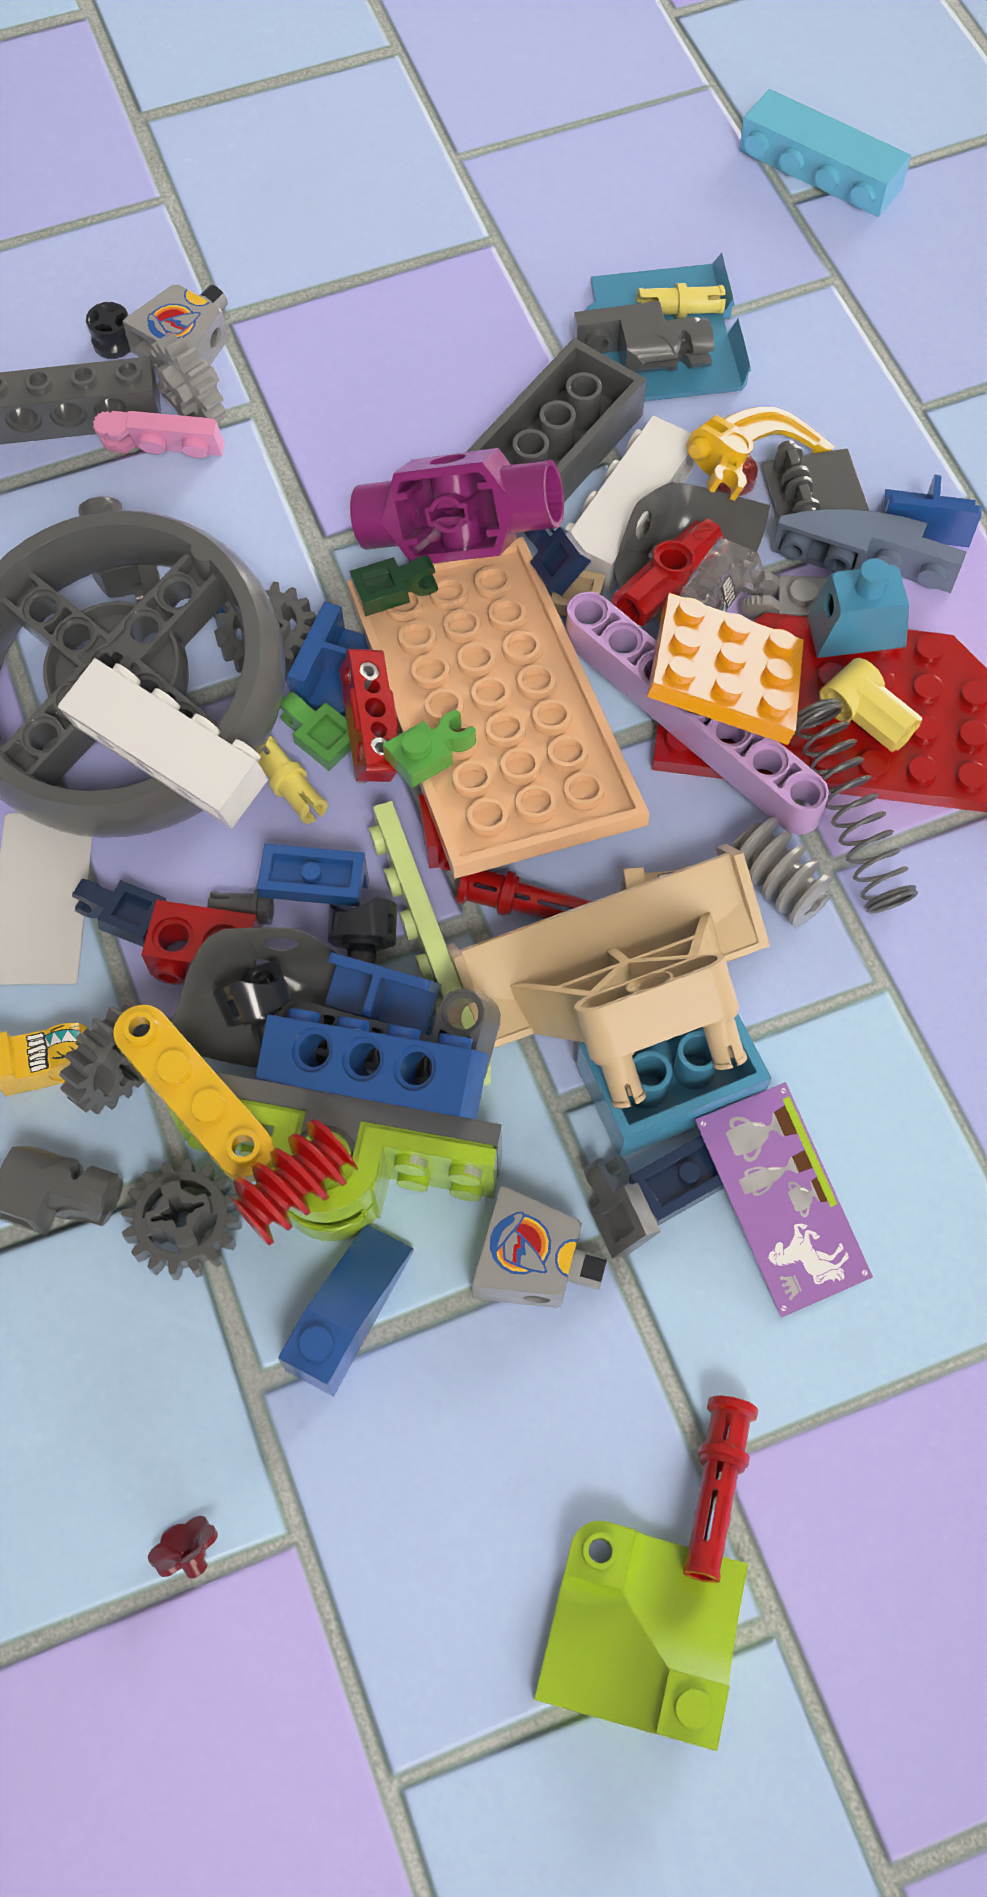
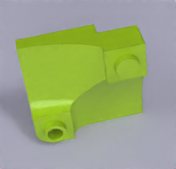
[534,1521,748,1751]

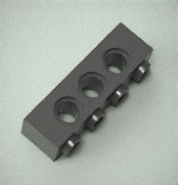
[0,356,161,445]

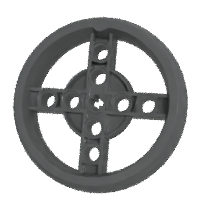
[0,510,286,838]

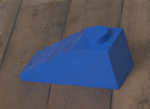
[278,1225,414,1397]

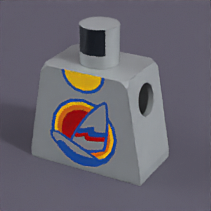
[123,284,228,366]
[472,1186,607,1308]

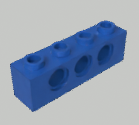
[255,1008,489,1119]

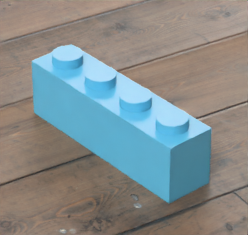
[739,88,911,217]

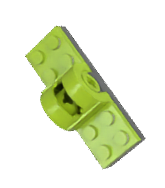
[166,1072,502,1241]

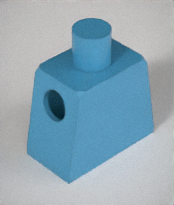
[807,558,909,658]

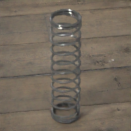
[795,698,918,914]

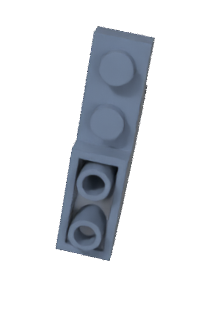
[772,509,967,593]

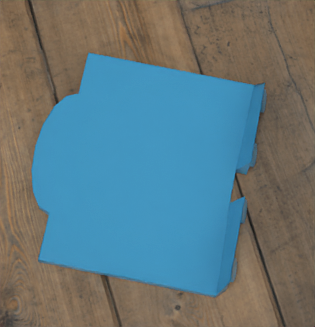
[585,252,751,401]

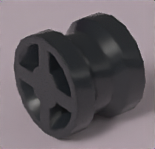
[86,302,131,359]

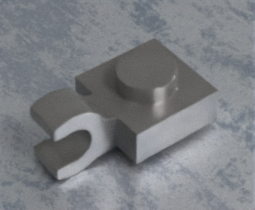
[584,1156,661,1259]

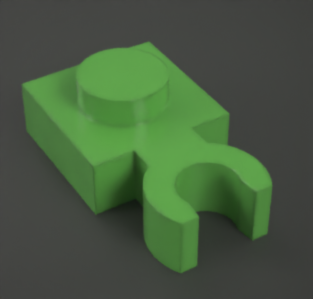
[382,710,477,788]

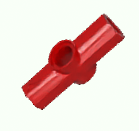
[612,518,727,626]

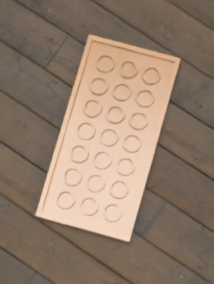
[347,537,649,879]

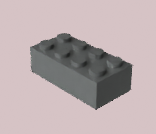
[467,338,647,502]

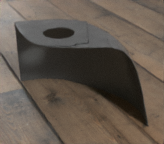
[614,482,770,622]
[172,927,347,1068]

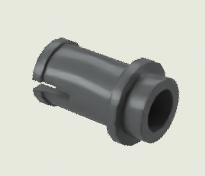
[207,889,274,928]

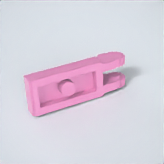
[92,410,225,458]

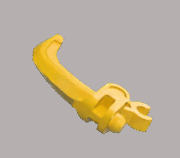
[686,407,834,501]

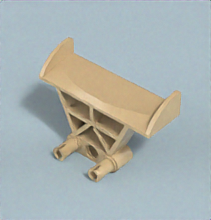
[446,844,770,1108]

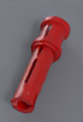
[456,870,593,919]
[683,1395,759,1583]

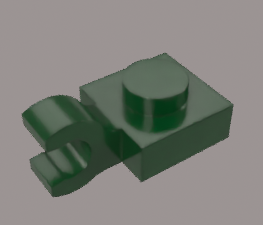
[349,556,438,617]

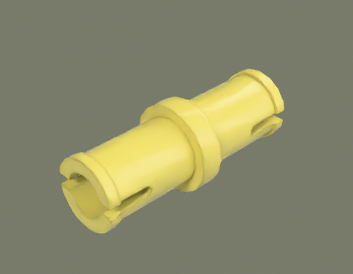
[636,283,726,319]
[258,736,328,824]

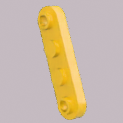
[113,1005,275,1183]

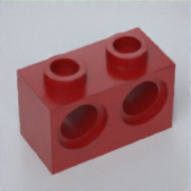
[141,900,260,985]

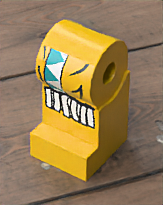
[0,1023,89,1097]

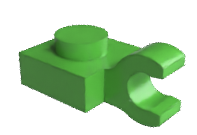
[280,691,351,771]

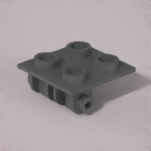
[761,440,869,519]

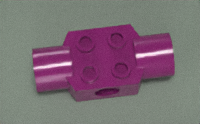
[350,448,564,563]

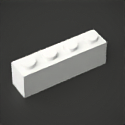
[565,415,696,592]
[57,658,269,828]

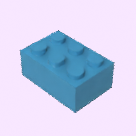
[577,1014,771,1157]

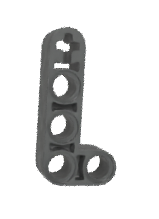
[282,989,501,1084]

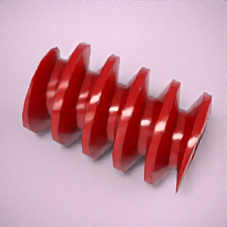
[229,1119,358,1246]

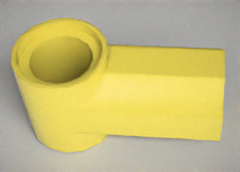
[819,658,923,752]

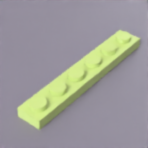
[368,801,491,1086]

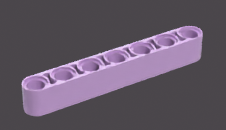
[566,591,829,835]

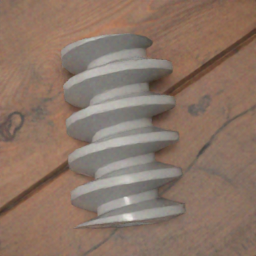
[730,816,834,927]

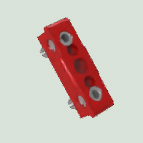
[339,649,399,784]

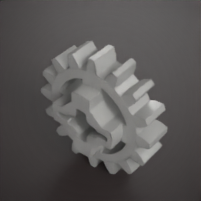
[150,332,226,423]

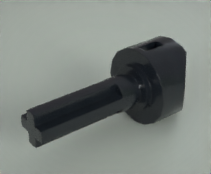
[328,897,397,1020]
[213,960,306,1089]

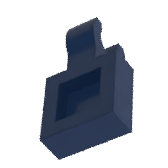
[524,527,592,596]
[72,879,166,947]

